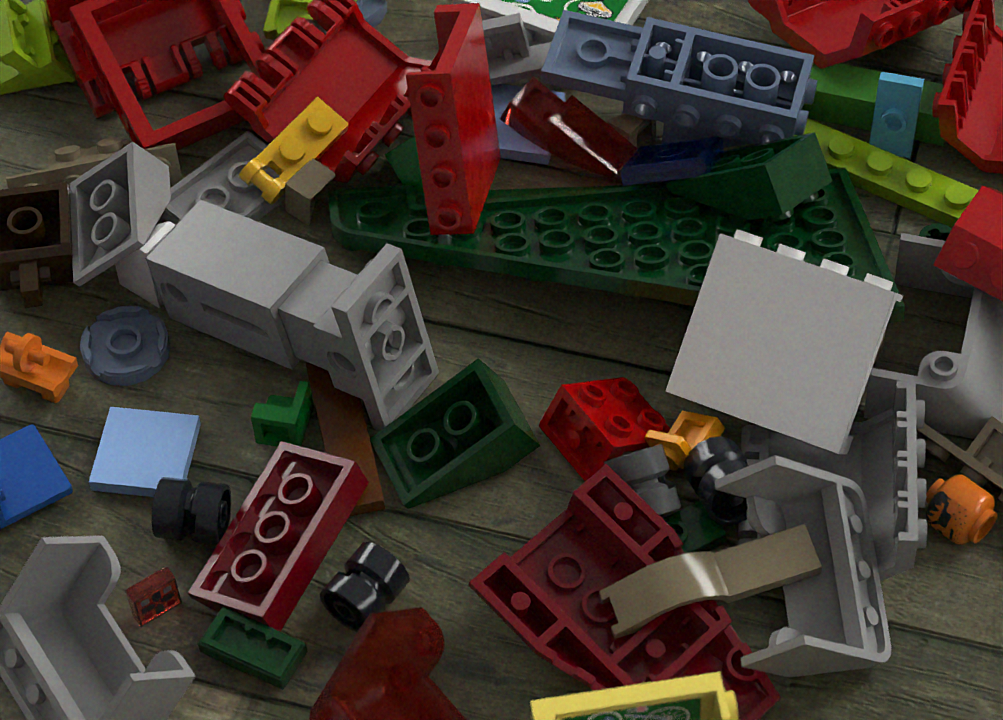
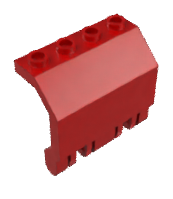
[44,0,244,118]
[224,0,440,183]
[748,0,974,69]
[932,0,1003,174]

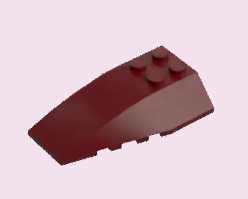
[468,464,781,720]

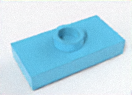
[869,71,924,158]

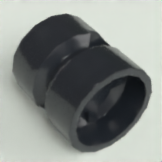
[683,437,749,525]
[151,477,232,545]
[320,542,410,633]

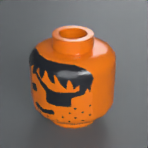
[926,474,998,545]

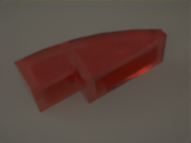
[500,77,638,179]

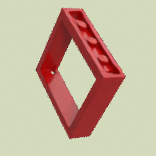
[70,0,277,150]

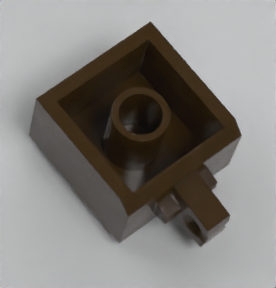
[0,182,73,308]

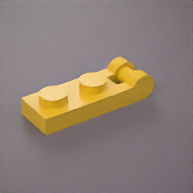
[239,96,349,205]

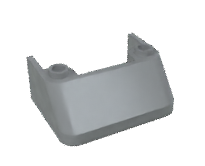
[864,233,1003,439]
[714,455,891,677]

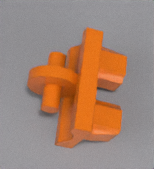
[0,331,79,403]

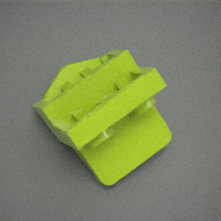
[0,0,76,95]

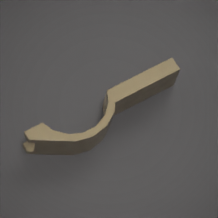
[599,524,822,639]

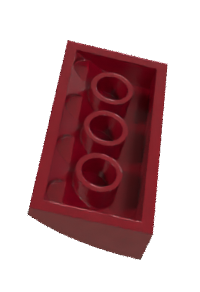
[188,441,369,632]

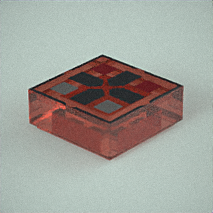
[125,567,182,627]

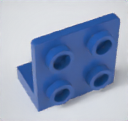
[0,424,73,529]

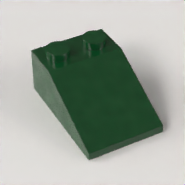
[666,132,832,223]
[370,358,541,509]

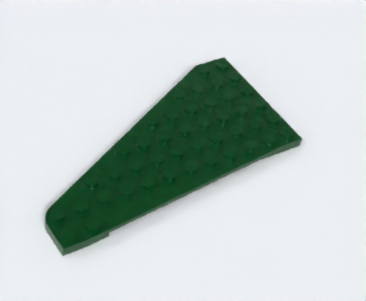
[328,167,905,323]

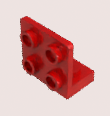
[538,377,671,481]

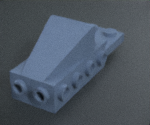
[541,10,818,157]

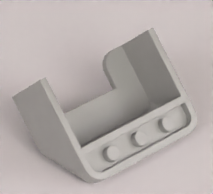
[0,536,196,720]

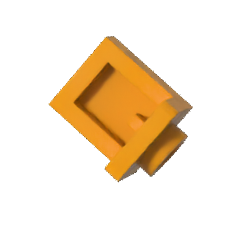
[644,410,725,470]

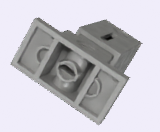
[145,199,439,431]

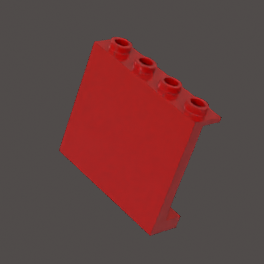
[406,3,501,235]

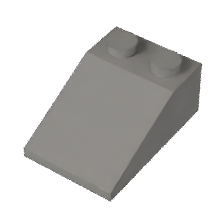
[70,141,171,287]

